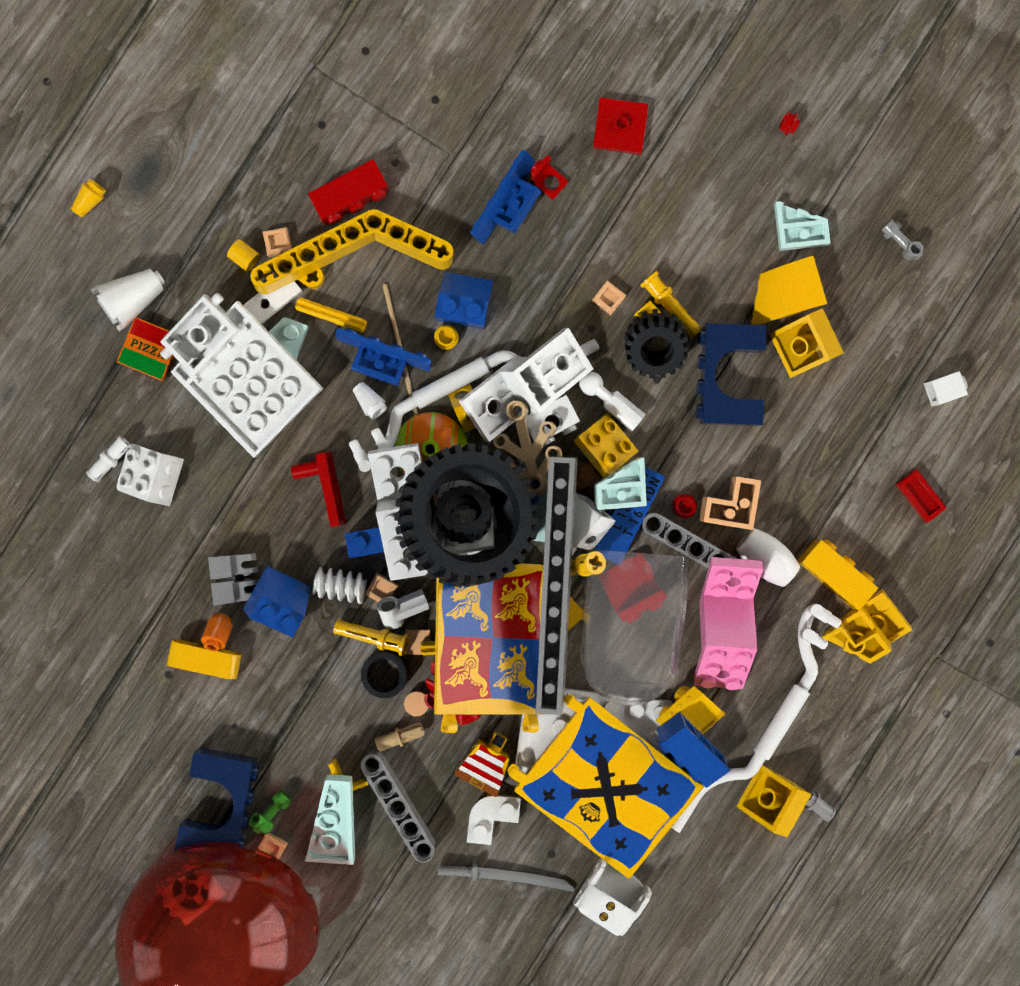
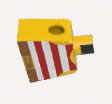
[455,732,509,797]

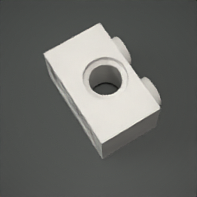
[525,395,580,446]

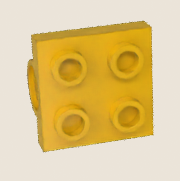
[573,413,638,478]

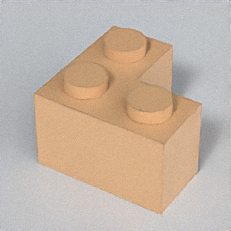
[699,476,761,530]

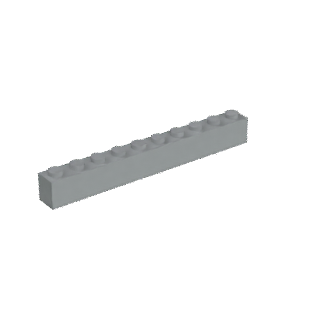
[536,456,578,715]

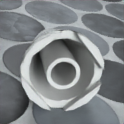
[91,269,165,332]

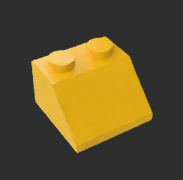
[769,308,844,378]
[736,765,812,837]

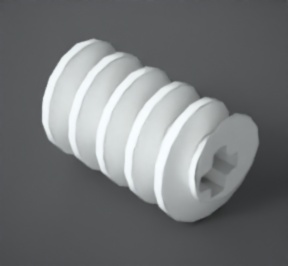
[313,566,367,604]

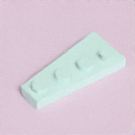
[305,774,355,865]

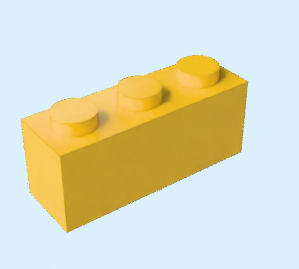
[797,539,878,611]

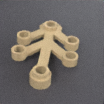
[493,401,562,496]

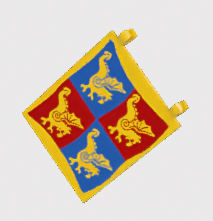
[434,563,543,733]

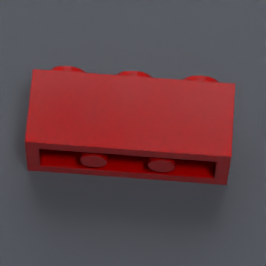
[308,159,390,225]

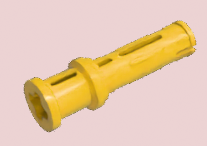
[640,271,703,339]
[571,551,606,577]
[333,619,410,656]

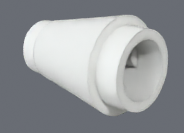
[353,382,387,419]

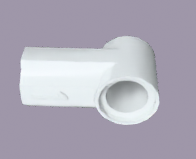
[377,589,429,630]

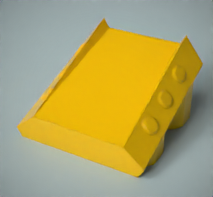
[656,686,726,734]

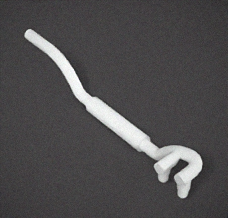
[349,339,600,472]
[671,604,842,833]

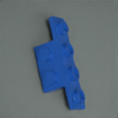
[470,150,541,244]
[336,328,432,386]

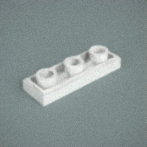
[243,271,303,324]

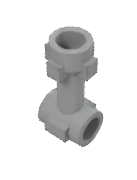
[882,219,923,260]

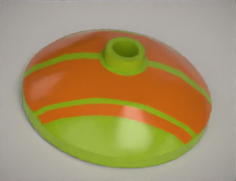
[394,412,467,474]

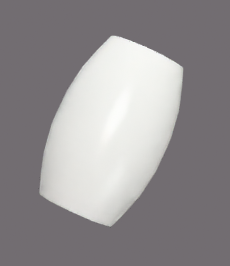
[736,528,800,587]

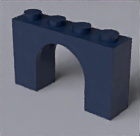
[696,323,766,426]
[175,747,260,861]

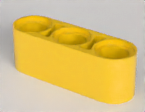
[166,639,242,679]

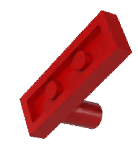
[291,452,347,528]

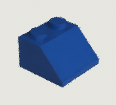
[434,272,493,329]
[243,566,311,638]

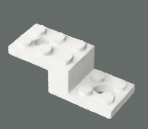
[459,328,593,442]
[368,443,432,581]

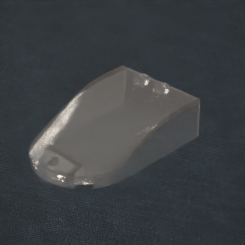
[580,549,689,706]

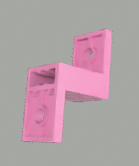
[693,557,763,690]

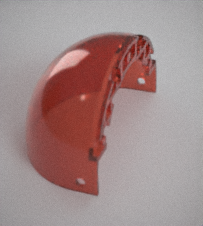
[115,842,321,986]

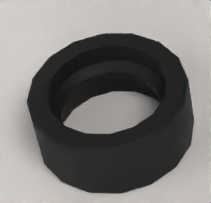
[361,650,409,698]

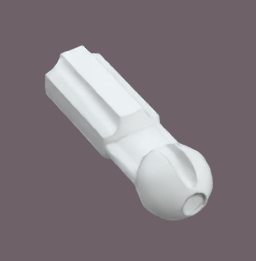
[579,372,646,431]

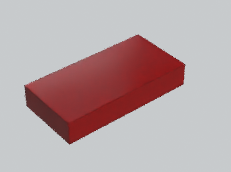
[895,469,947,523]

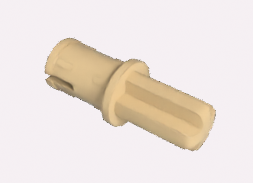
[375,722,425,752]

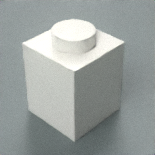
[923,371,968,406]

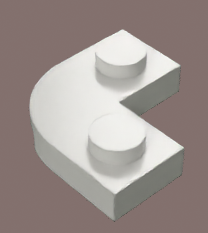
[467,794,521,845]

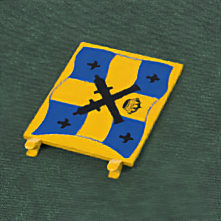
[507,693,704,879]

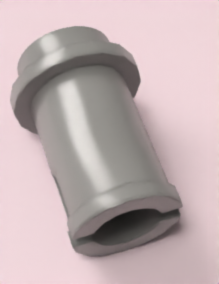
[805,791,836,822]

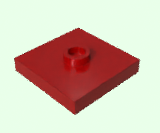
[593,97,649,155]

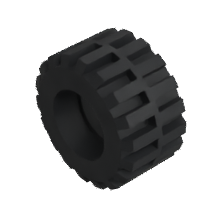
[625,309,689,379]

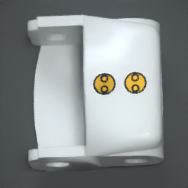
[573,857,652,936]

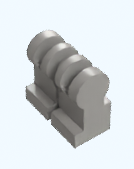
[208,553,259,606]

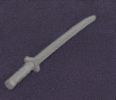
[438,863,574,892]

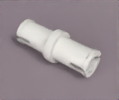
[86,436,132,482]

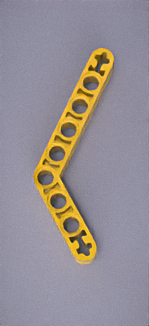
[251,209,454,295]

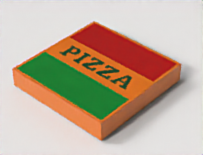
[116,317,174,382]

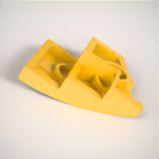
[750,256,827,325]
[822,589,912,664]

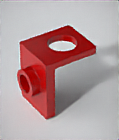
[531,155,569,200]

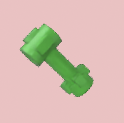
[249,790,292,835]

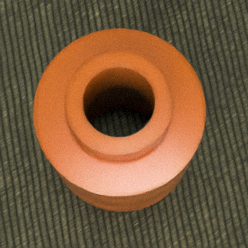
[201,613,232,652]

